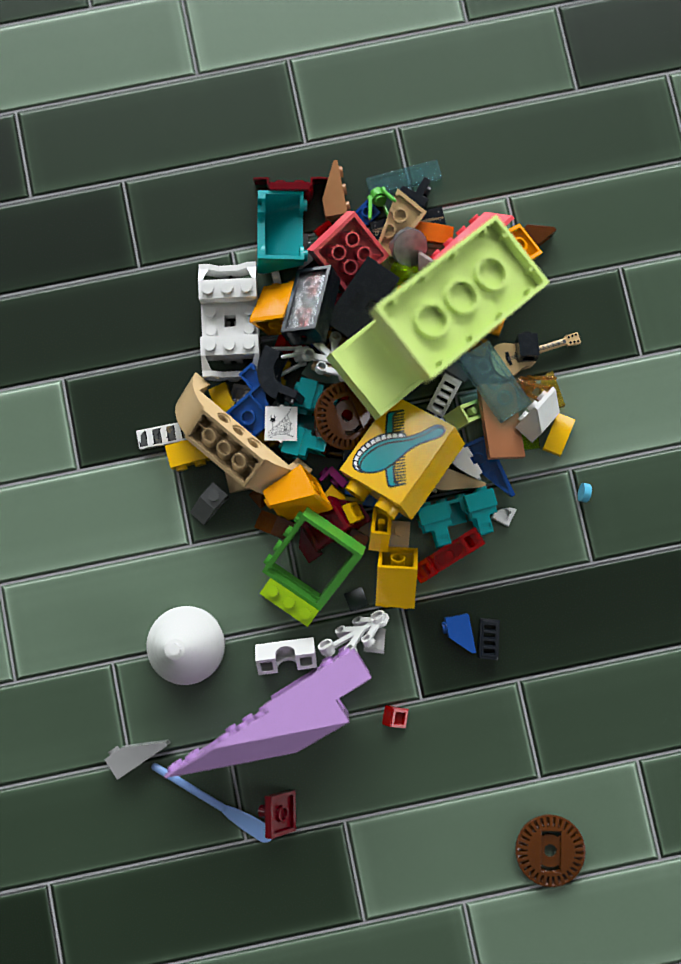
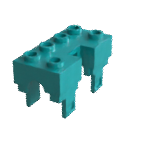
[279,377,339,461]
[415,486,498,548]

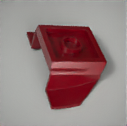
[253,177,328,204]
[299,496,371,564]

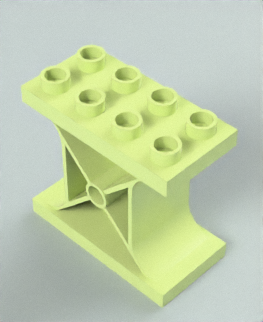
[326,215,549,420]

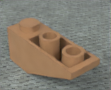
[322,160,351,223]

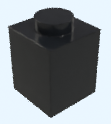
[515,331,540,363]

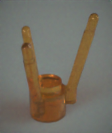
[516,375,557,402]

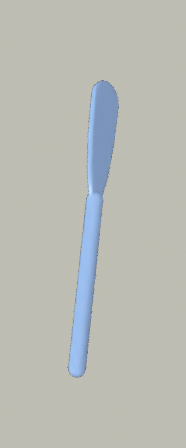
[151,763,272,843]

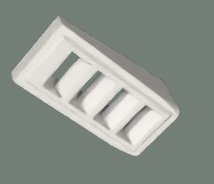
[426,373,462,417]

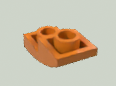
[415,222,454,245]

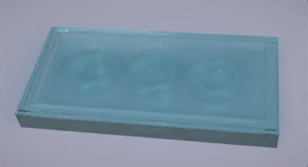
[457,340,532,423]

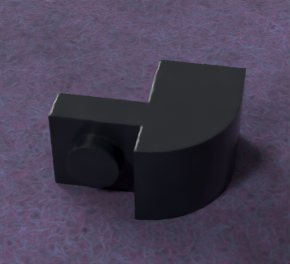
[400,176,432,210]

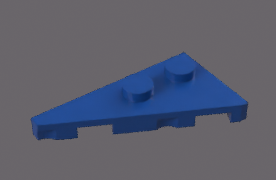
[464,436,515,497]

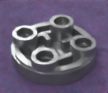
[389,227,428,267]

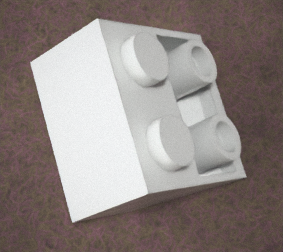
[515,387,560,443]

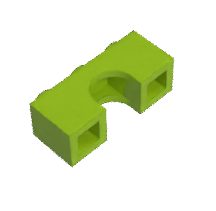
[259,578,319,627]

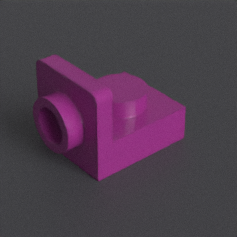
[318,466,348,490]

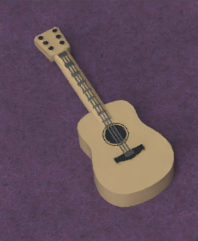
[489,332,581,379]

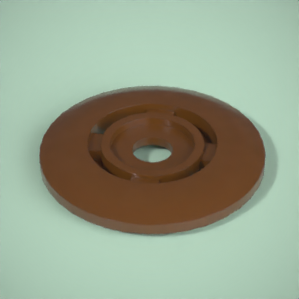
[314,381,375,450]
[515,814,586,887]

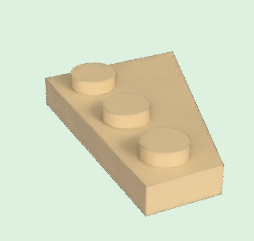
[378,188,427,258]

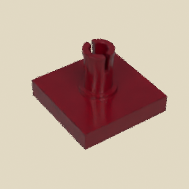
[258,789,296,839]

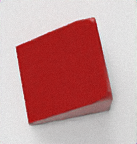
[382,705,409,729]

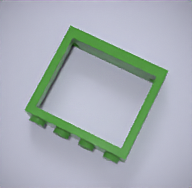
[262,507,366,611]

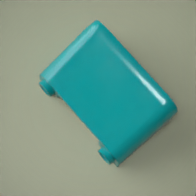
[257,190,308,274]

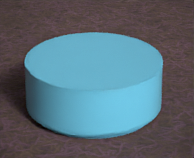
[578,483,592,503]

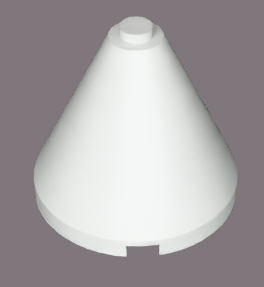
[147,606,225,685]

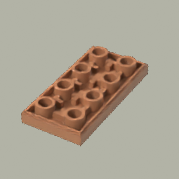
[476,384,526,460]

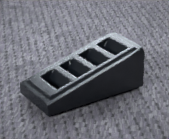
[477,618,500,660]

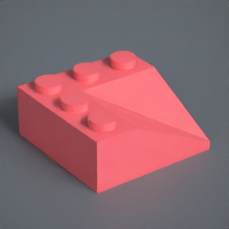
[307,211,389,293]

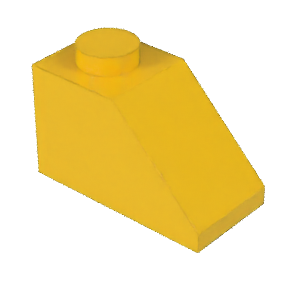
[368,507,392,552]

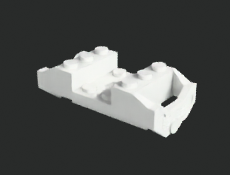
[198,261,261,382]

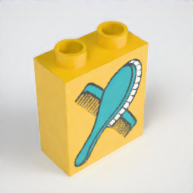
[339,399,465,520]

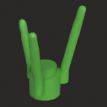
[367,187,397,220]

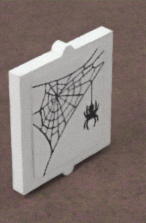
[264,404,298,443]

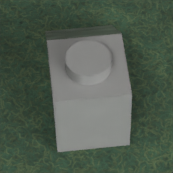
[363,628,386,654]

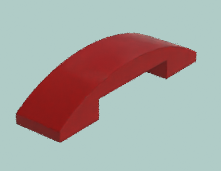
[417,527,486,584]

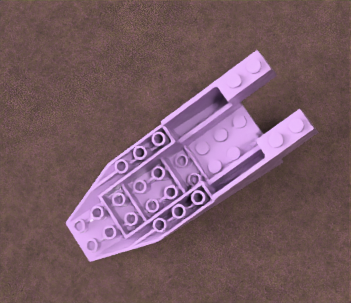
[164,644,372,778]

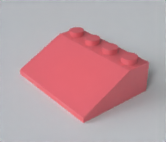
[429,212,515,261]

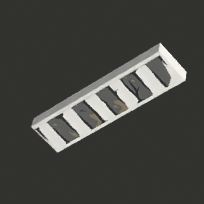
[136,422,187,450]

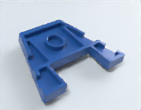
[226,363,271,437]

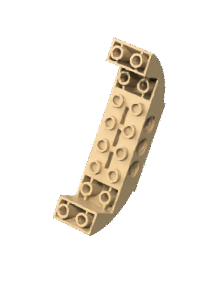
[175,372,313,494]

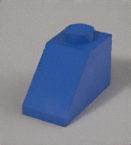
[441,613,476,654]

